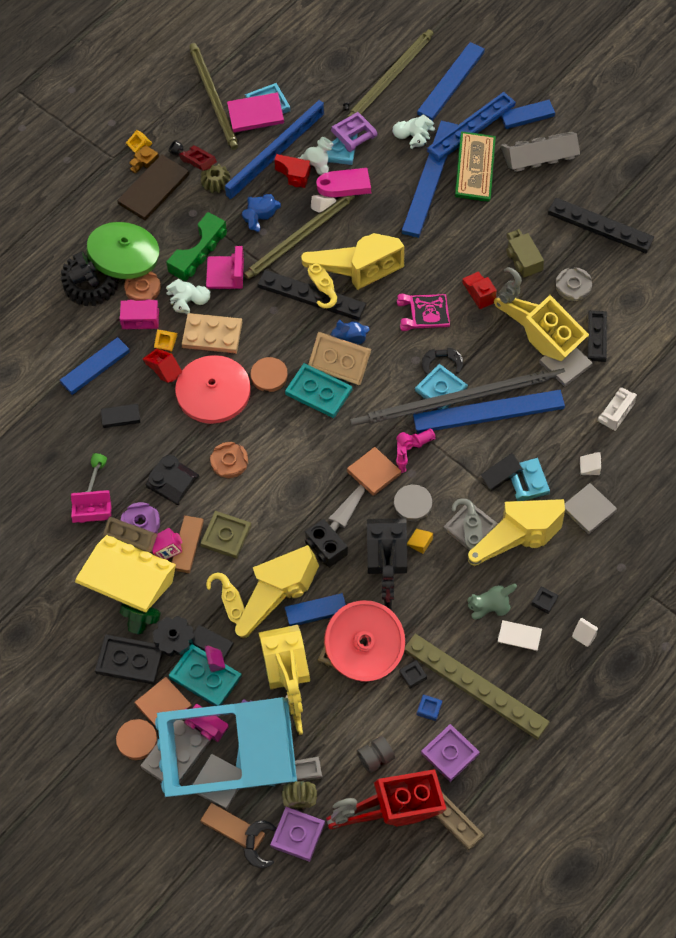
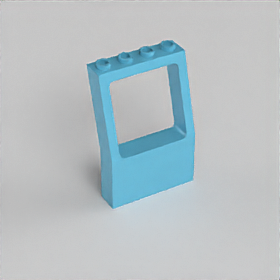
[155,697,297,797]

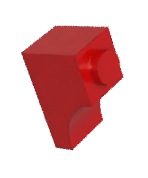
[274,154,311,188]
[462,272,497,309]
[143,348,182,383]

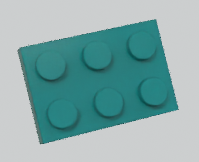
[285,363,353,418]
[169,644,242,706]

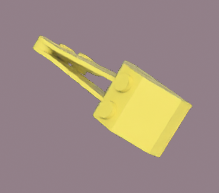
[301,233,404,308]
[206,545,319,638]
[259,625,310,735]

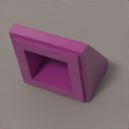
[205,646,225,672]

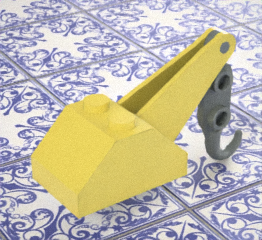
[494,267,589,361]
[452,499,565,566]

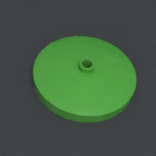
[86,222,159,279]

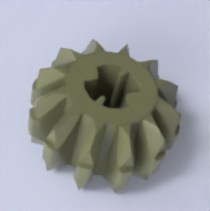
[201,164,230,193]
[282,781,317,809]

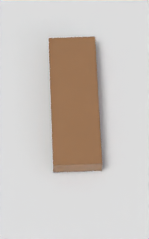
[172,516,204,573]
[200,803,265,850]

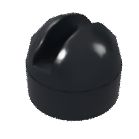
[168,140,183,155]

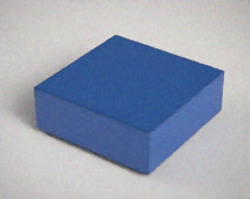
[417,695,442,721]

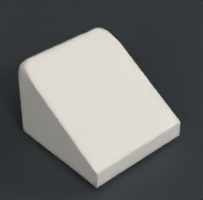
[311,195,336,213]
[580,452,601,475]
[572,618,598,647]

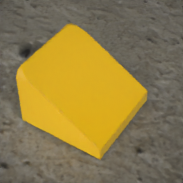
[126,130,153,153]
[154,329,177,351]
[407,529,433,554]

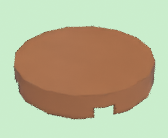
[124,271,161,301]
[251,357,288,392]
[210,442,248,478]
[116,719,157,760]

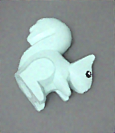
[392,115,435,149]
[166,279,210,315]

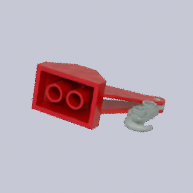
[326,769,447,829]

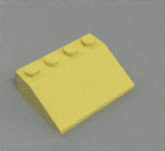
[75,535,176,613]

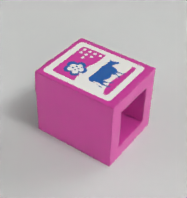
[152,528,182,560]

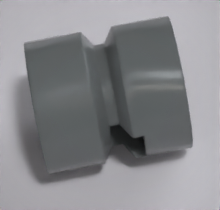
[356,736,395,773]

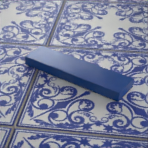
[60,337,130,395]

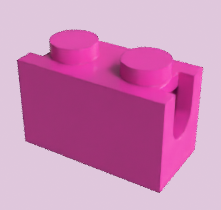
[120,299,159,329]

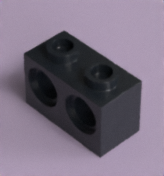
[305,519,348,568]

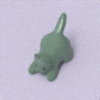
[467,584,517,620]

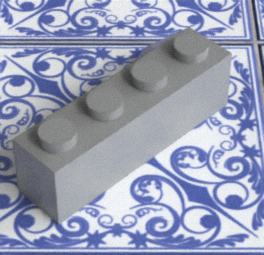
[501,132,580,171]

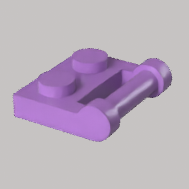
[331,112,377,152]

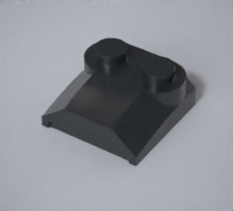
[146,455,200,505]

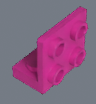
[206,246,244,289]

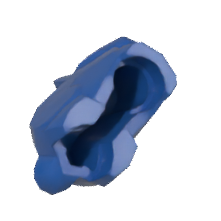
[242,194,281,232]
[330,320,370,345]

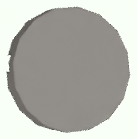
[556,267,592,301]
[394,484,432,522]

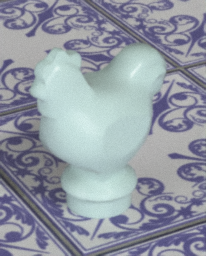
[298,137,333,176]

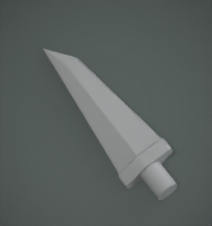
[328,484,365,531]

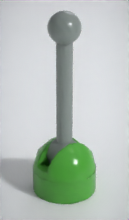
[86,453,107,492]

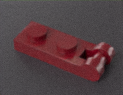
[179,145,217,171]

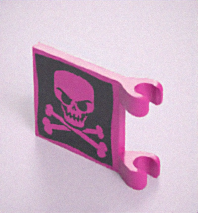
[397,294,450,331]

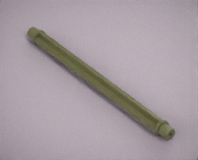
[347,29,434,118]
[189,43,238,150]
[244,195,355,280]

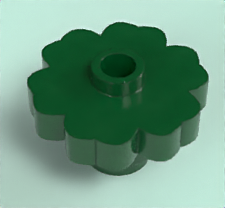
[119,603,161,634]

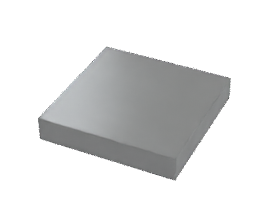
[539,348,593,387]
[564,483,617,534]
[443,505,498,550]
[193,754,242,810]

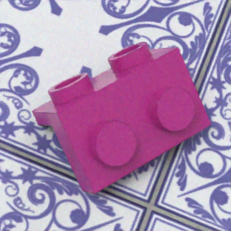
[71,490,112,523]
[184,704,229,742]

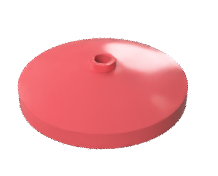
[175,355,251,424]
[324,600,405,682]

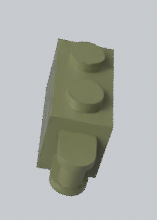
[506,229,544,278]

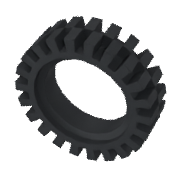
[61,251,119,306]

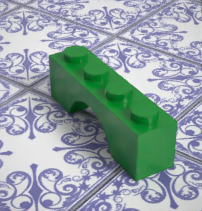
[166,212,227,282]

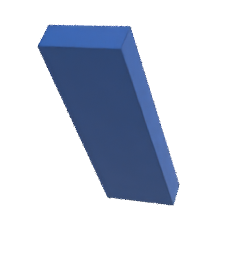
[501,100,555,129]
[285,593,346,626]

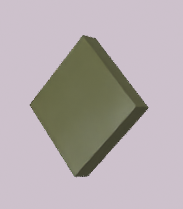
[200,511,251,559]

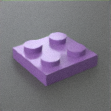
[421,724,480,782]
[270,807,325,862]

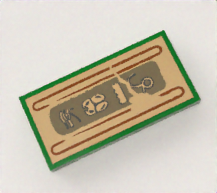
[455,131,496,202]

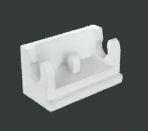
[598,388,637,431]
[498,620,542,651]

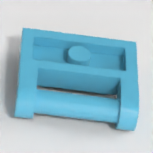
[511,458,550,501]

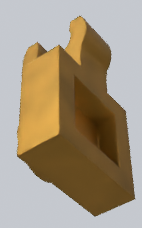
[129,145,159,173]

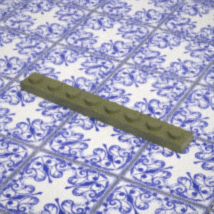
[404,634,550,740]

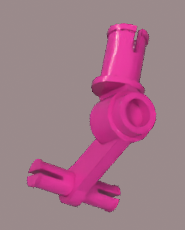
[396,428,436,473]

